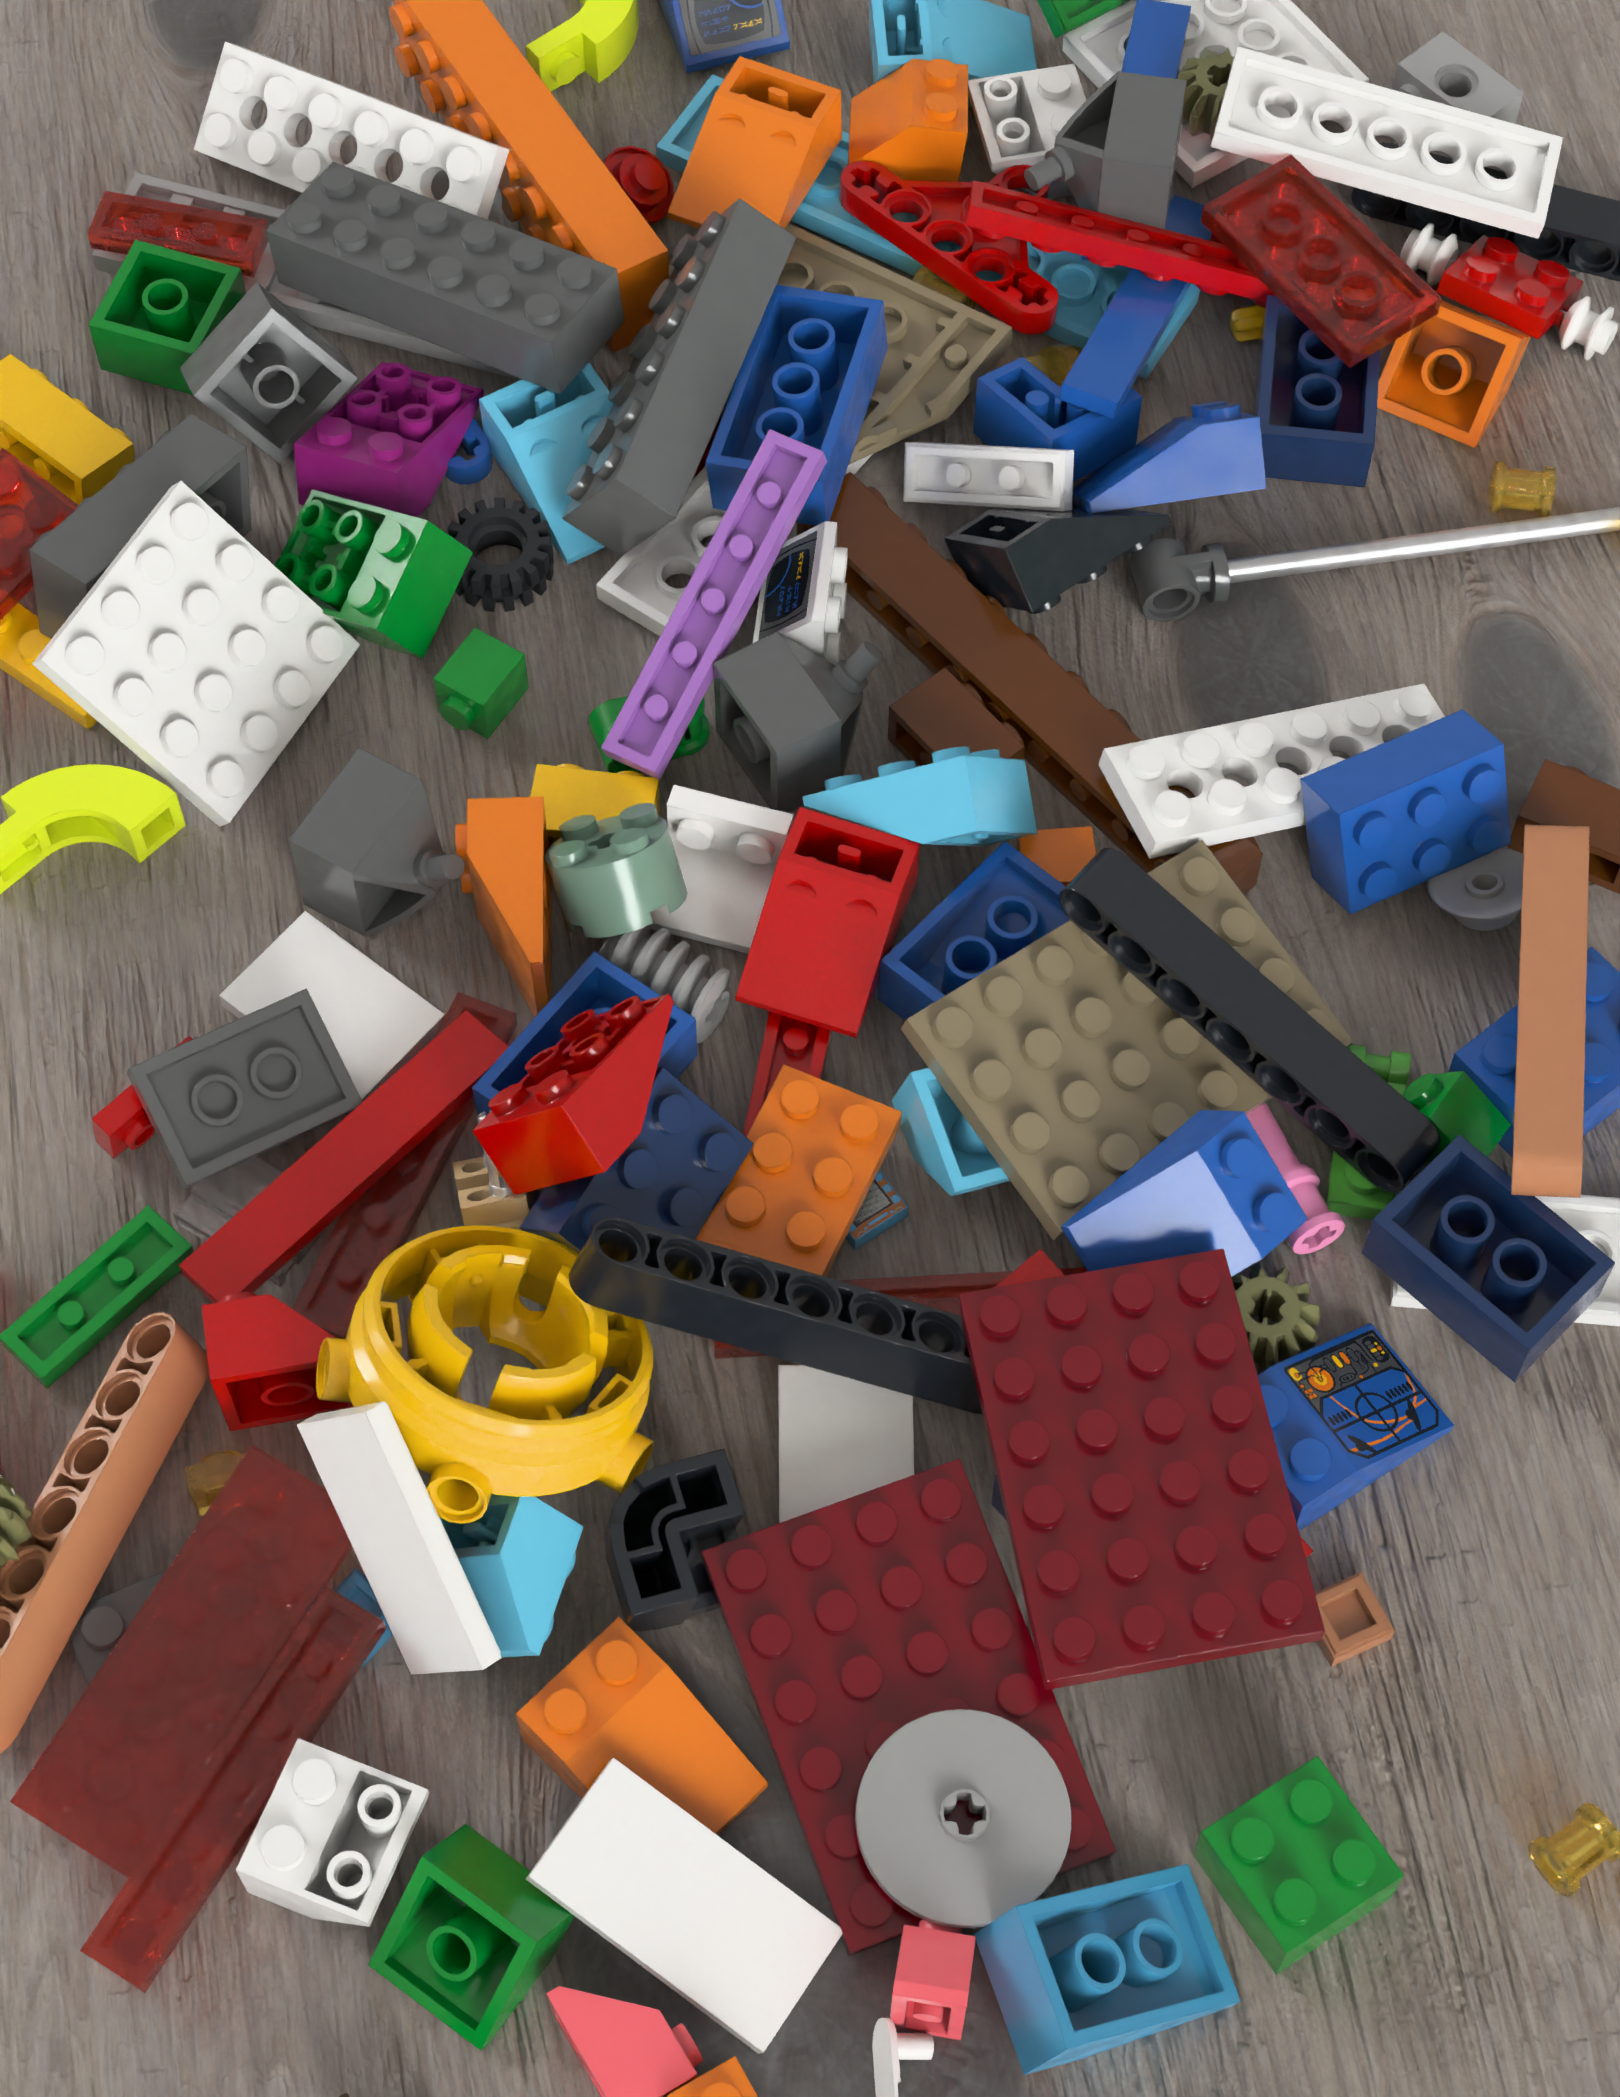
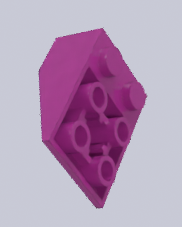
[294,362,484,517]

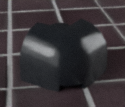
[604,1448,745,1632]

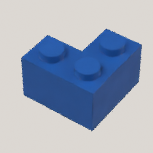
[973,357,1142,482]

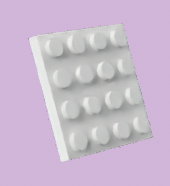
[1062,0,1369,188]
[32,481,360,827]

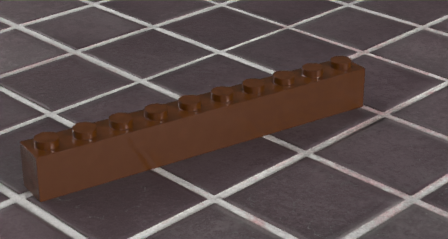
[796,472,1263,895]

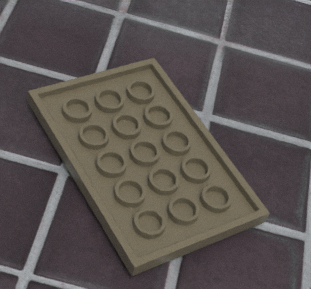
[901,840,1354,1240]

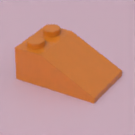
[455,796,551,1017]
[516,1617,768,1835]

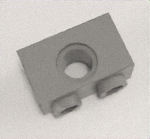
[1392,31,1523,124]

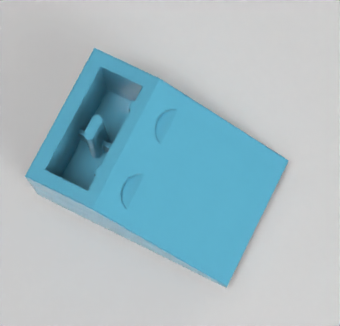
[869,0,1037,107]
[479,362,613,565]
[803,746,1038,847]

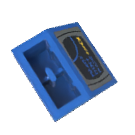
[657,0,790,73]

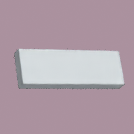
[903,441,1074,511]

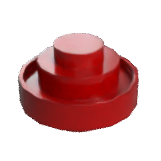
[602,145,674,227]

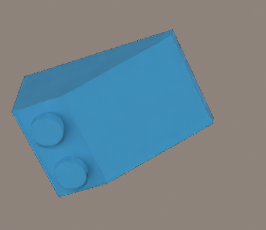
[974,1864,1241,2075]

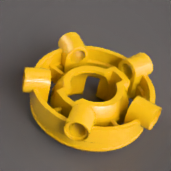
[316,1225,654,1524]

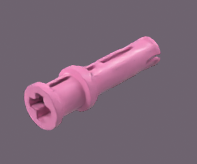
[1246,1103,1346,1255]

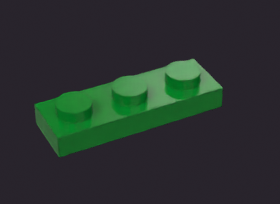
[0,1205,194,1389]

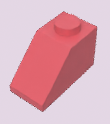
[890,1919,976,2040]
[546,1986,704,2097]

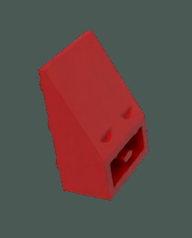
[735,807,920,1038]
[472,993,674,1195]

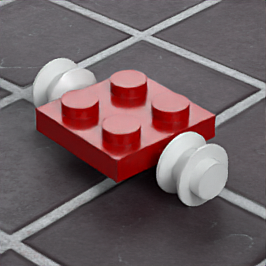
[1400,223,1619,361]

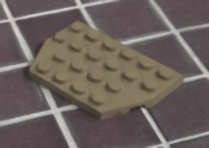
[669,223,1013,465]

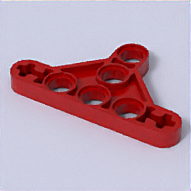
[839,161,1059,335]

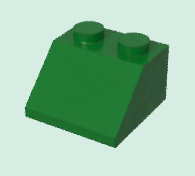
[368,1824,574,2051]

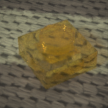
[184,1450,266,1516]

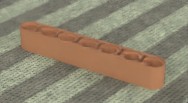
[1511,825,1590,1198]
[0,1312,209,1754]

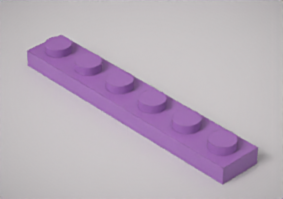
[601,429,827,780]

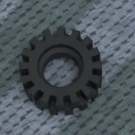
[447,498,554,612]

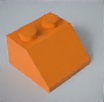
[847,59,968,182]
[1377,294,1531,448]

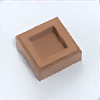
[1315,1572,1395,1667]

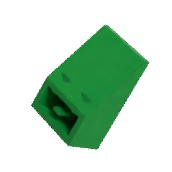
[274,490,473,659]

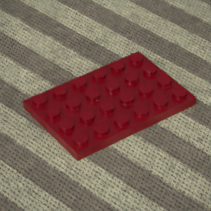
[958,1249,1325,1690]
[701,1458,1116,1956]

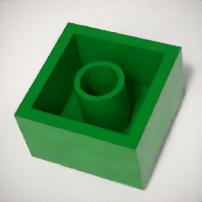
[89,240,246,395]
[1193,1756,1404,1974]

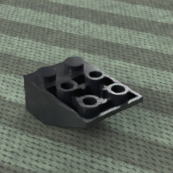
[944,506,1171,614]

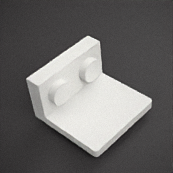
[650,785,794,954]

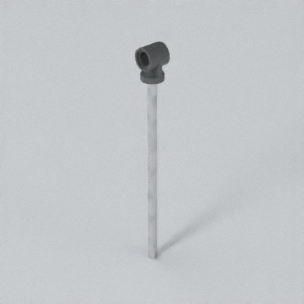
[1129,507,1620,622]

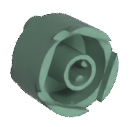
[545,803,688,938]

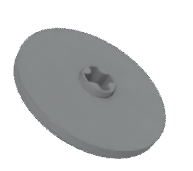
[855,1709,1071,1928]

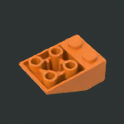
[668,56,842,229]

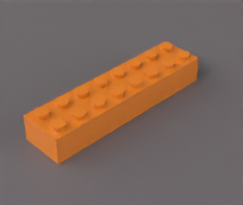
[389,0,670,353]

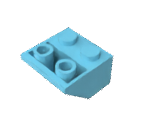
[439,1494,584,1658]

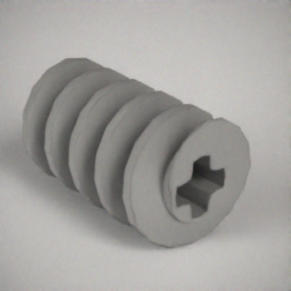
[598,925,731,1044]

